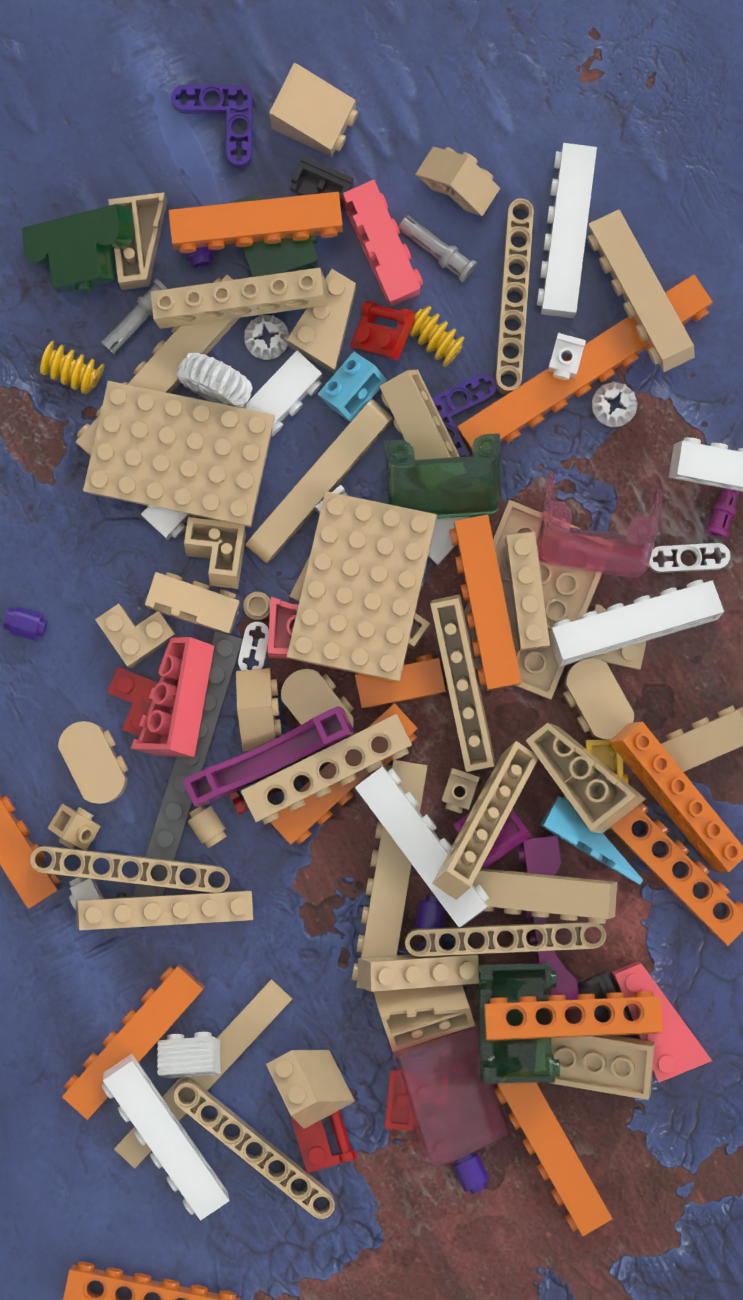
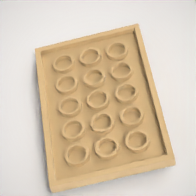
[83,381,275,527]
[287,491,437,682]
[464,500,614,700]

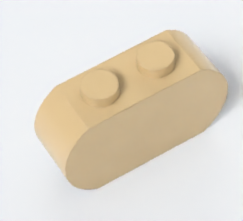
[563,658,634,740]
[281,669,354,727]
[58,721,129,804]

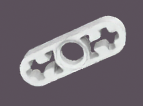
[647,543,730,573]

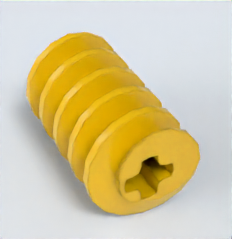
[410,306,464,367]
[40,340,105,395]

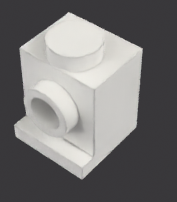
[548,333,586,380]
[69,877,104,910]

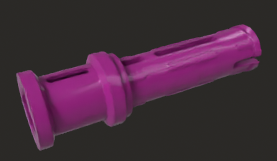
[704,488,740,539]

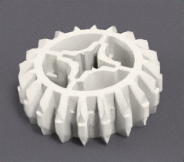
[177,353,253,408]

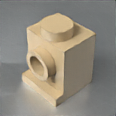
[441,768,480,813]

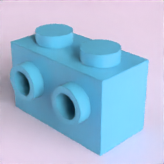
[318,352,387,423]

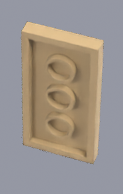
[535,1023,655,1100]

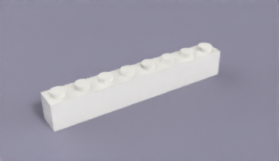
[141,350,322,540]

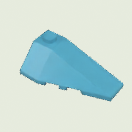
[539,796,643,885]

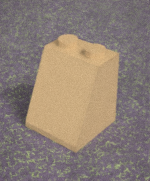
[269,63,358,158]
[266,1050,355,1129]

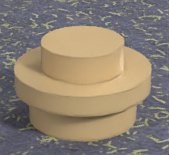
[243,592,271,620]

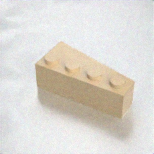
[526,723,646,834]

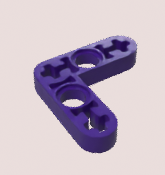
[171,85,253,169]
[432,374,497,475]

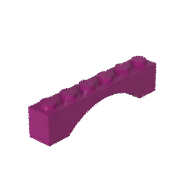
[183,706,355,807]
[517,835,579,1012]

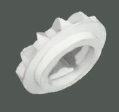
[244,315,289,360]
[592,381,638,427]

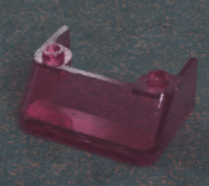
[536,472,663,578]

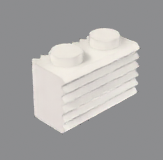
[157,1032,221,1079]

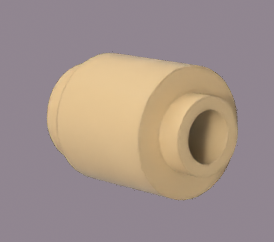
[187,806,227,848]

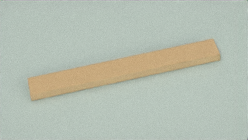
[114,979,293,1169]

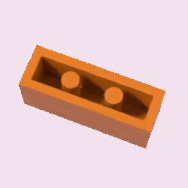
[355,654,446,709]

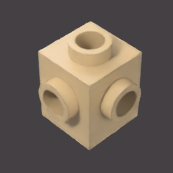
[48,804,101,850]

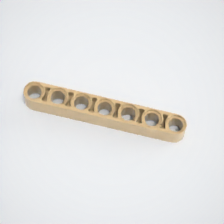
[495,198,534,395]
[246,399,394,564]
[30,846,230,893]
[405,921,606,957]
[174,1079,335,1219]

